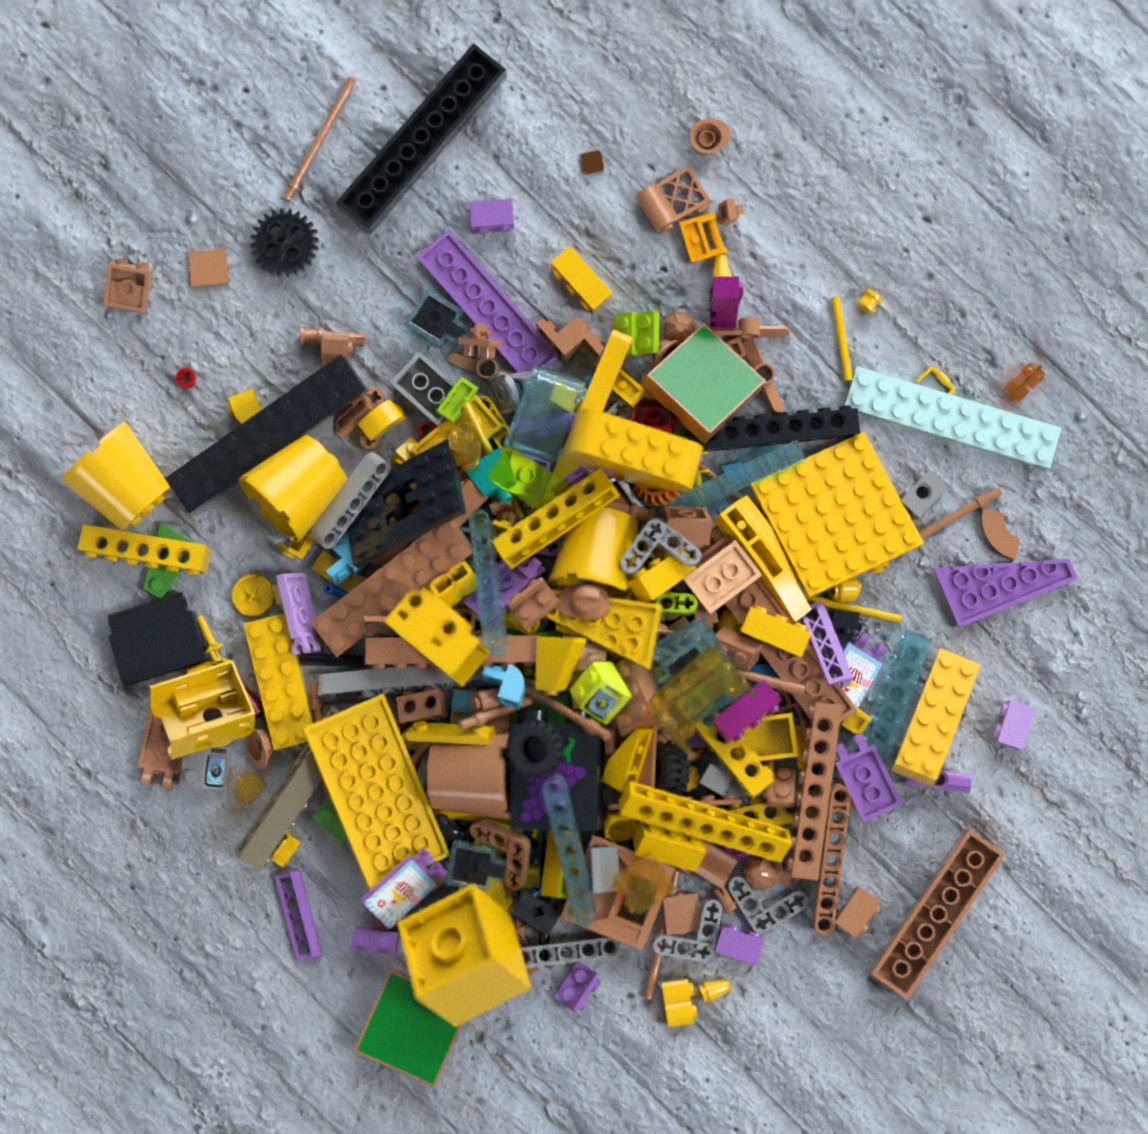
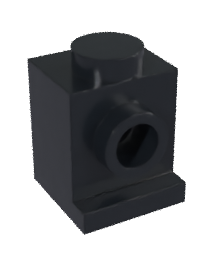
[831,610,863,635]

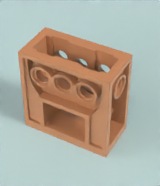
[560,834,675,951]

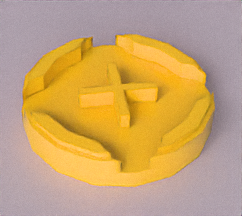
[232,574,275,617]

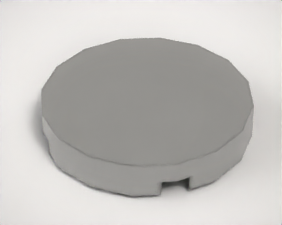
[488,371,519,414]

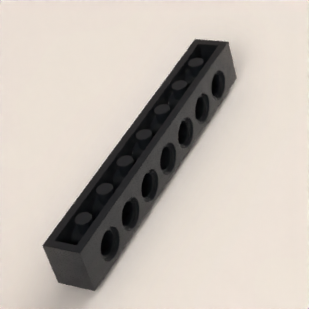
[686,405,860,452]

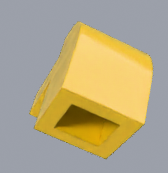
[358,400,406,440]

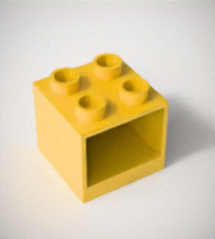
[398,884,532,1027]

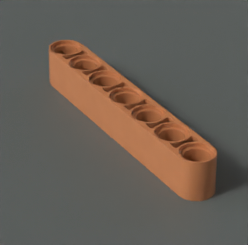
[812,783,851,935]

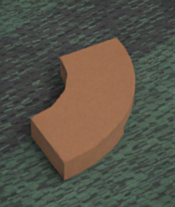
[981,508,1020,560]

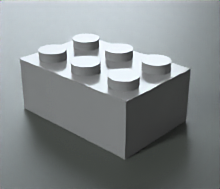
[390,352,455,427]

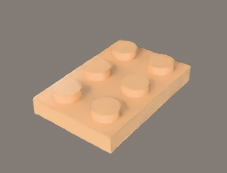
[683,540,762,615]

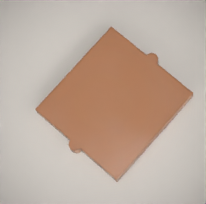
[188,249,229,288]
[662,892,699,935]

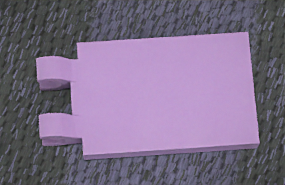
[276,573,321,655]

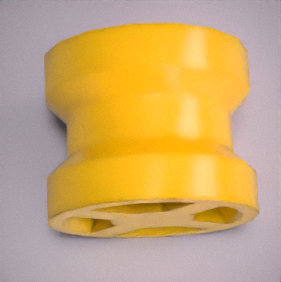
[856,288,883,315]

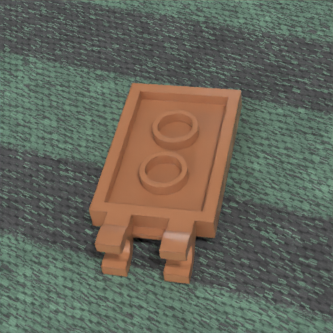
[138,708,183,790]

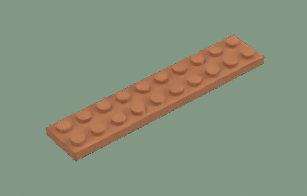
[694,535,858,731]

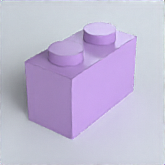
[993,700,1035,750]

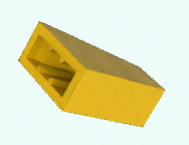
[536,637,586,695]

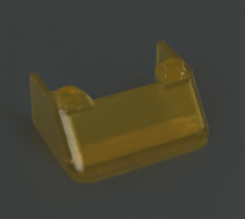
[649,646,758,756]

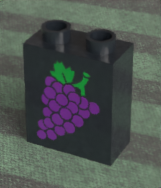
[509,709,604,830]

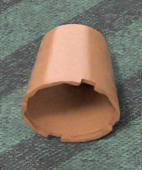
[426,731,510,820]

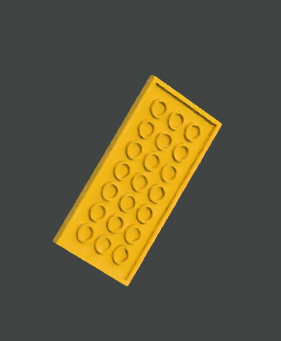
[302,694,450,891]

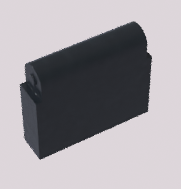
[107,592,209,686]

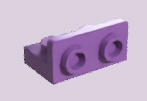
[554,961,601,1013]

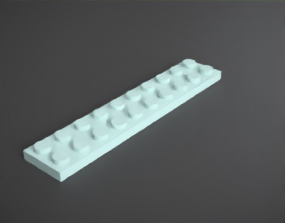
[845,366,1062,470]

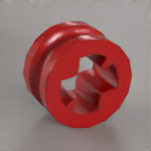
[176,368,197,389]
[417,421,436,440]

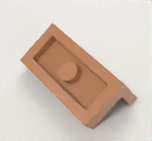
[695,840,738,889]

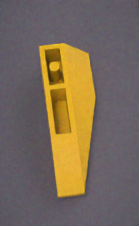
[714,495,812,623]

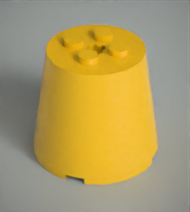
[61,422,171,531]
[239,435,348,543]
[548,507,638,598]

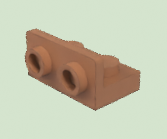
[507,578,561,630]
[763,760,797,807]

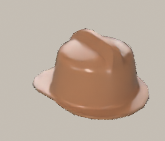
[558,584,610,619]

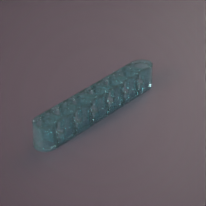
[667,440,806,507]
[469,510,508,657]
[543,774,597,926]

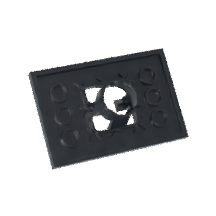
[347,439,467,568]

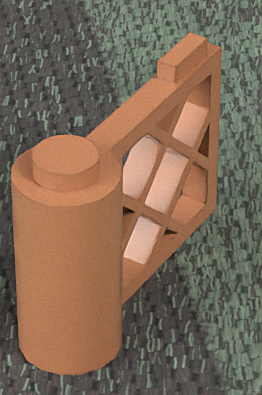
[635,166,711,234]

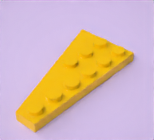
[544,589,663,670]

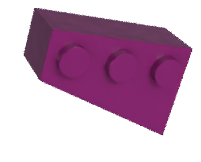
[709,276,743,328]
[711,679,781,744]

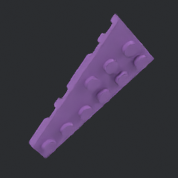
[933,559,1078,628]

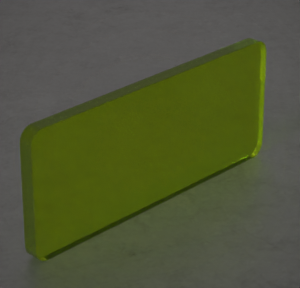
[488,446,574,518]

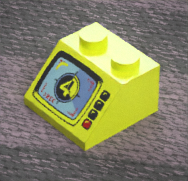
[569,662,632,724]

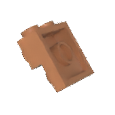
[103,258,154,313]

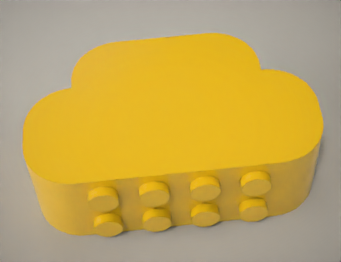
[565,409,703,493]

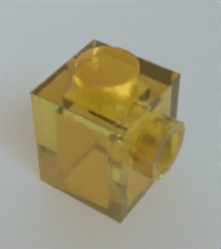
[233,770,268,805]

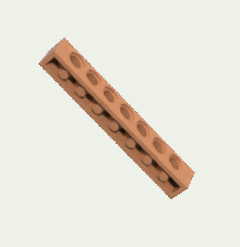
[787,701,842,880]

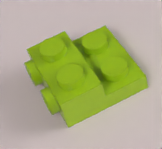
[612,310,659,359]

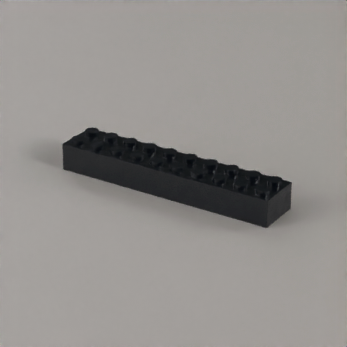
[335,43,507,235]
[165,354,369,514]

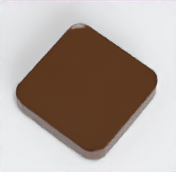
[580,150,604,175]

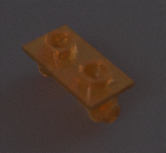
[1001,362,1045,403]

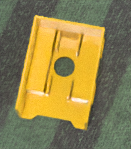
[384,587,490,687]
[150,660,255,760]

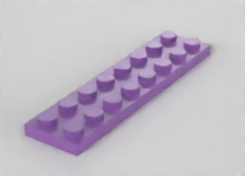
[417,229,560,373]

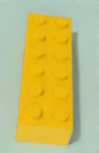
[243,613,315,751]
[891,648,981,787]

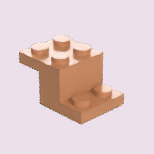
[536,317,605,363]

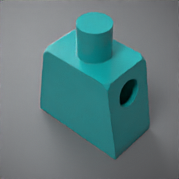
[464,447,516,504]

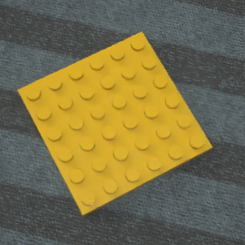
[750,432,924,598]

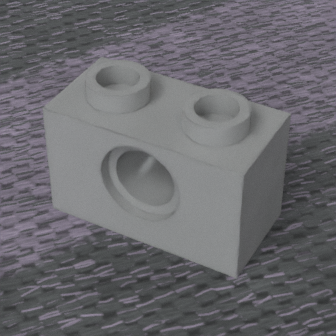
[899,469,949,520]
[698,763,734,796]

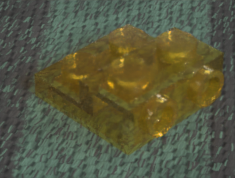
[612,852,676,915]

